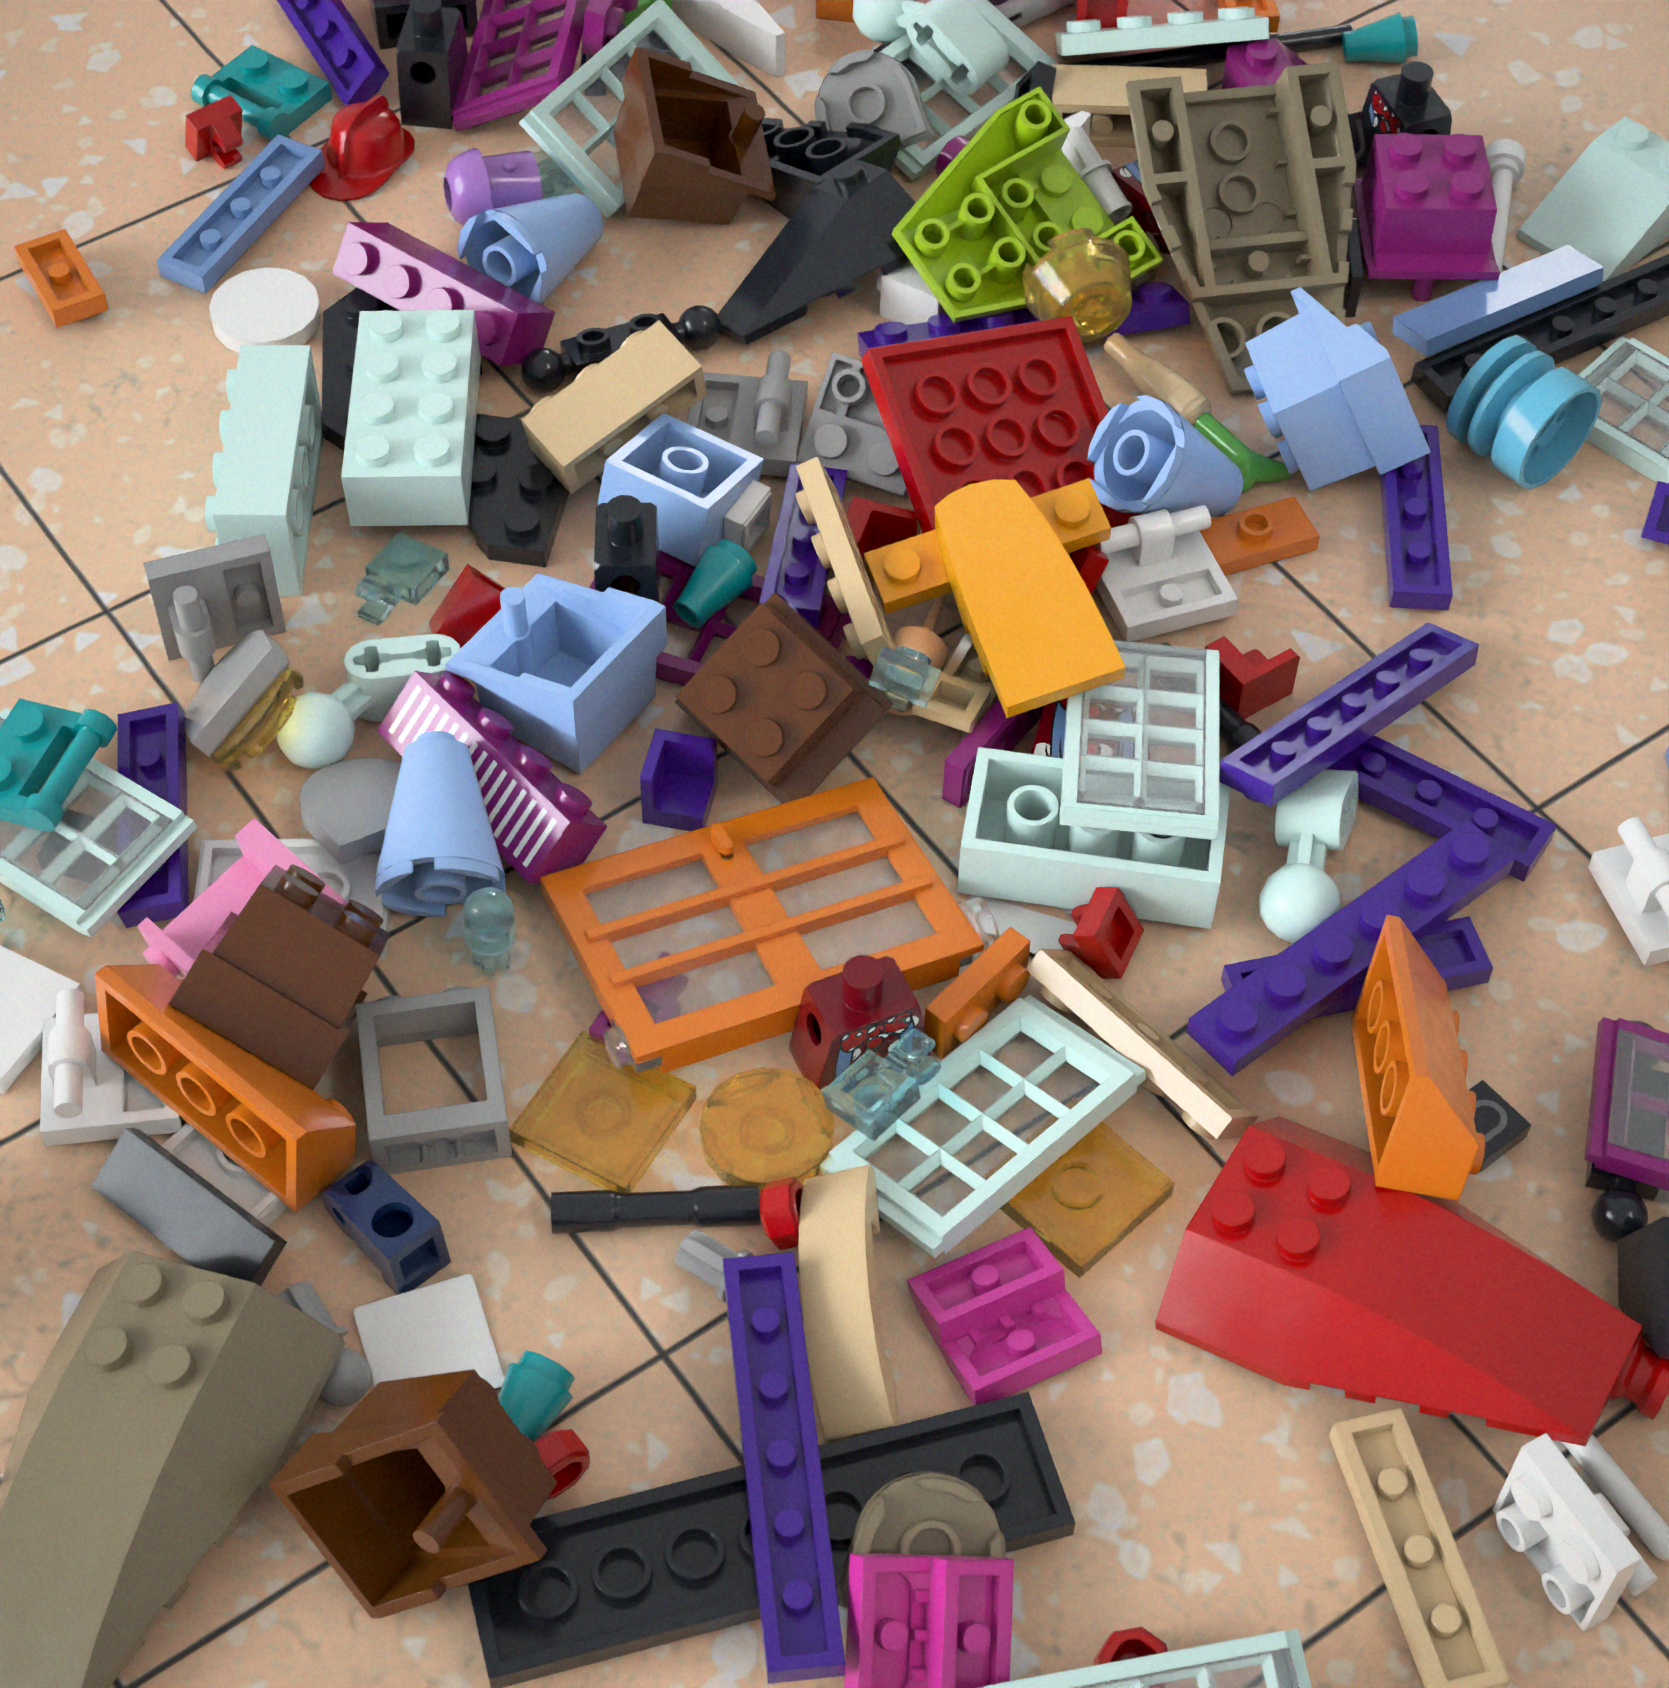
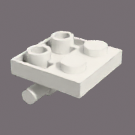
[1095,505,1238,642]
[1588,817,1669,967]
[40,989,183,1147]
[1492,1433,1658,1633]

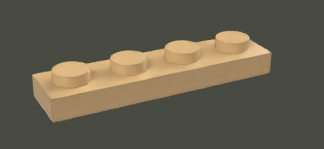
[795,456,903,677]
[1026,949,1259,1140]
[1329,1407,1510,1688]

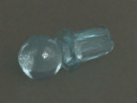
[533,150,576,199]
[462,887,517,977]

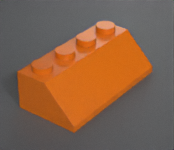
[1351,915,1485,1201]
[95,964,356,1213]

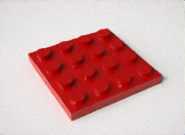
[861,316,1141,533]

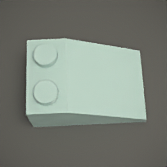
[1516,116,1669,282]

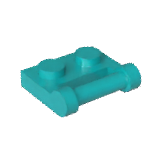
[191,45,332,141]
[0,698,117,832]

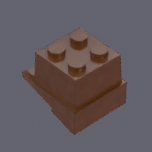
[613,47,776,225]
[675,592,894,804]
[169,864,390,1090]
[269,1369,558,1619]

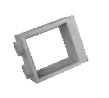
[355,986,512,1175]

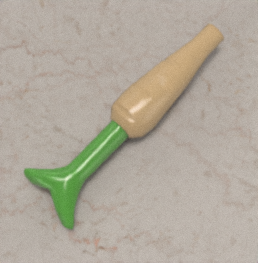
[1104,333,1293,494]

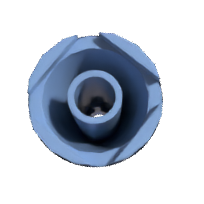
[457,193,604,305]
[1087,395,1243,517]
[374,731,506,917]

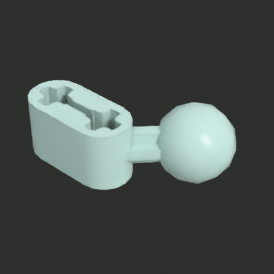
[853,0,1009,95]
[275,634,464,770]
[1259,769,1359,943]

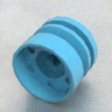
[1446,335,1602,489]

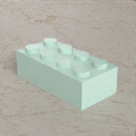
[341,310,481,526]
[205,345,324,596]
[957,747,1231,929]

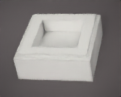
[723,480,772,553]

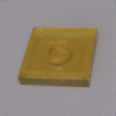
[509,1030,696,1193]
[983,1098,1175,1279]

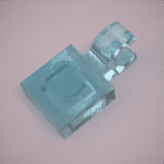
[355,532,449,625]
[868,646,942,713]
[822,1028,941,1141]

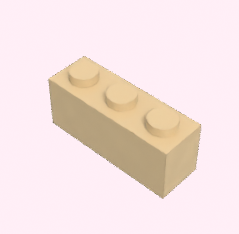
[1051,64,1208,148]
[521,320,707,494]

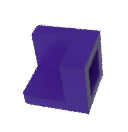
[640,728,718,832]

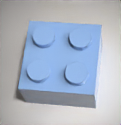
[595,413,764,567]

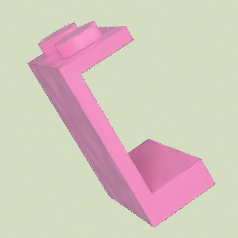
[137,818,347,979]

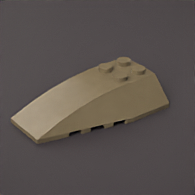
[1125,62,1356,395]
[0,1250,346,1688]

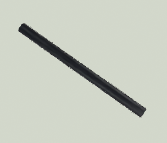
[1066,24,1353,68]

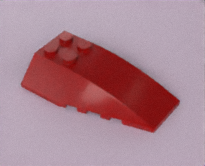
[1155,1116,1642,1447]

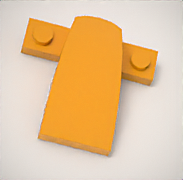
[864,478,1126,718]

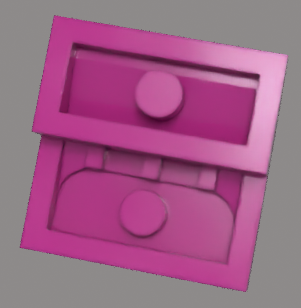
[907,1227,1102,1406]
[844,1554,1014,1688]

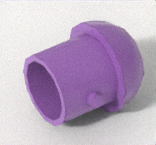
[444,147,542,226]

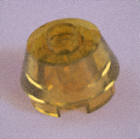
[1022,228,1132,343]

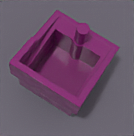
[1351,133,1500,302]

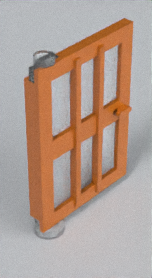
[540,777,1000,1074]

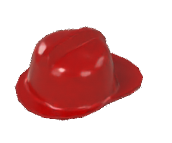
[309,94,415,201]

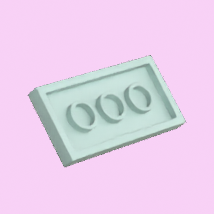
[1055,6,1269,56]

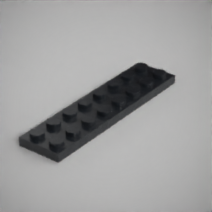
[468,1392,1075,1688]

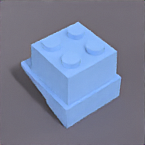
[1244,287,1431,491]
[445,573,667,775]

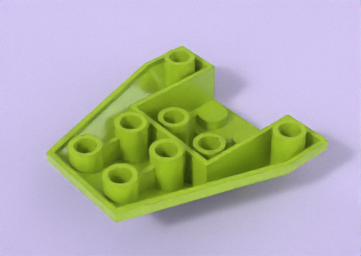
[892,86,1164,323]

